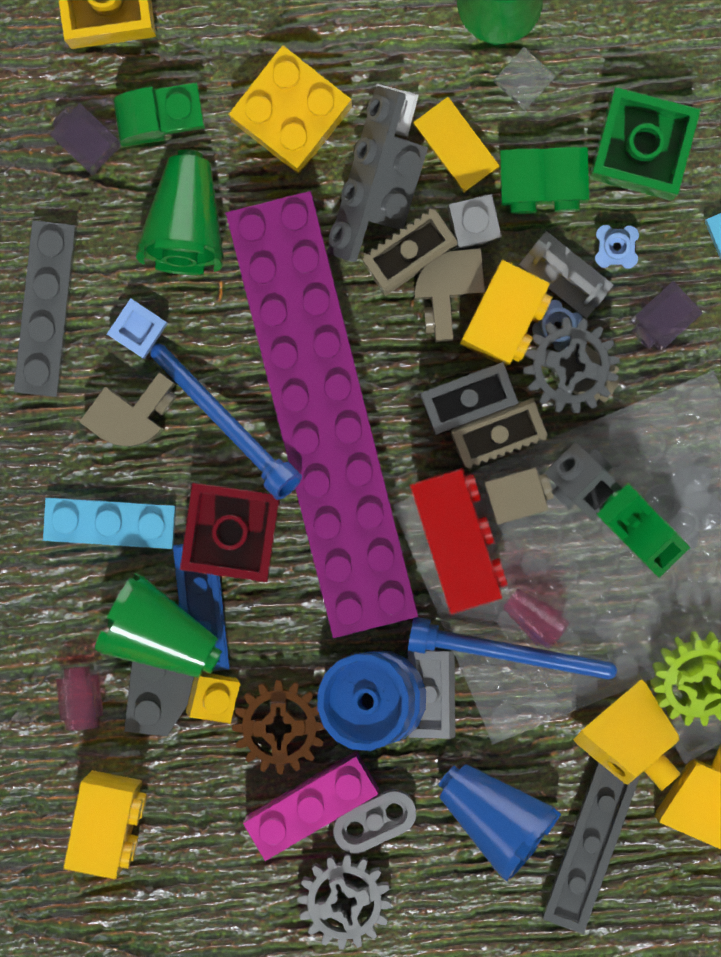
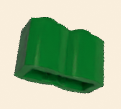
[500,147,589,214]

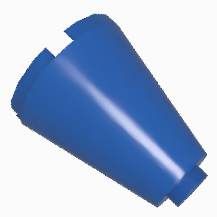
[438,764,561,881]

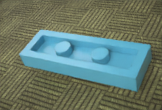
[43,497,176,549]

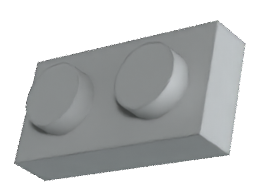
[408,650,455,739]

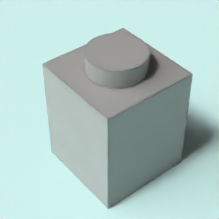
[447,194,502,251]

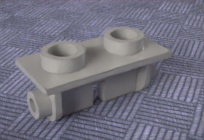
[519,231,613,319]

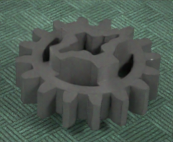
[522,317,620,414]

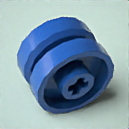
[317,650,426,751]

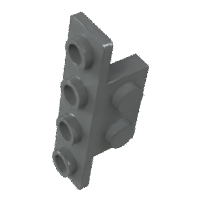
[327,86,428,262]

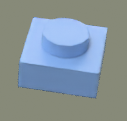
[107,298,168,359]

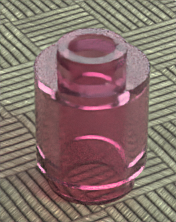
[56,666,103,731]

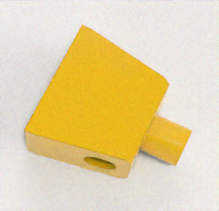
[573,679,681,791]
[654,744,721,849]

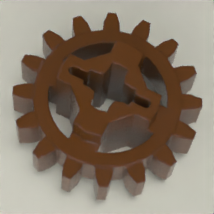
[232,678,325,774]

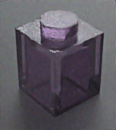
[50,103,122,176]
[630,281,703,351]

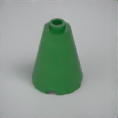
[457,0,543,45]
[136,150,224,275]
[95,572,222,678]

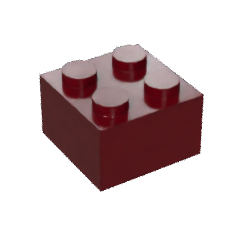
[180,483,280,582]

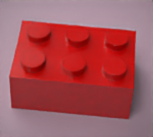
[410,468,508,614]

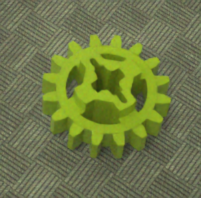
[650,631,721,726]

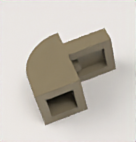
[414,249,485,343]
[79,373,177,446]

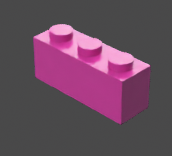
[243,750,378,861]

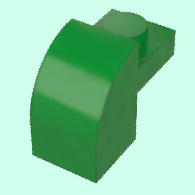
[113,82,205,147]
[596,483,690,578]

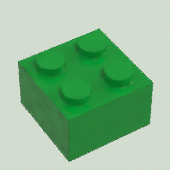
[589,87,701,201]

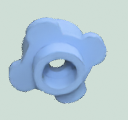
[595,225,639,269]
[532,300,583,351]

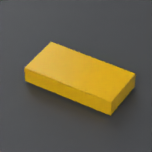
[413,97,499,194]

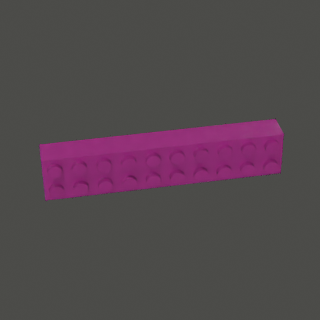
[226,191,418,638]

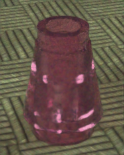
[503,588,570,650]

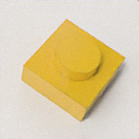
[186,672,240,724]

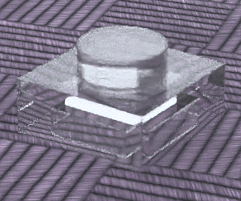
[494,47,556,111]

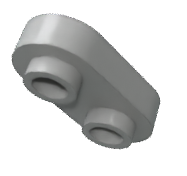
[333,789,416,853]

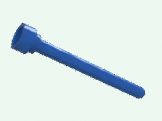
[150,344,302,500]
[408,617,617,680]

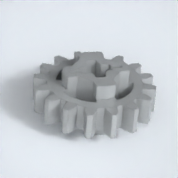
[297,852,392,950]

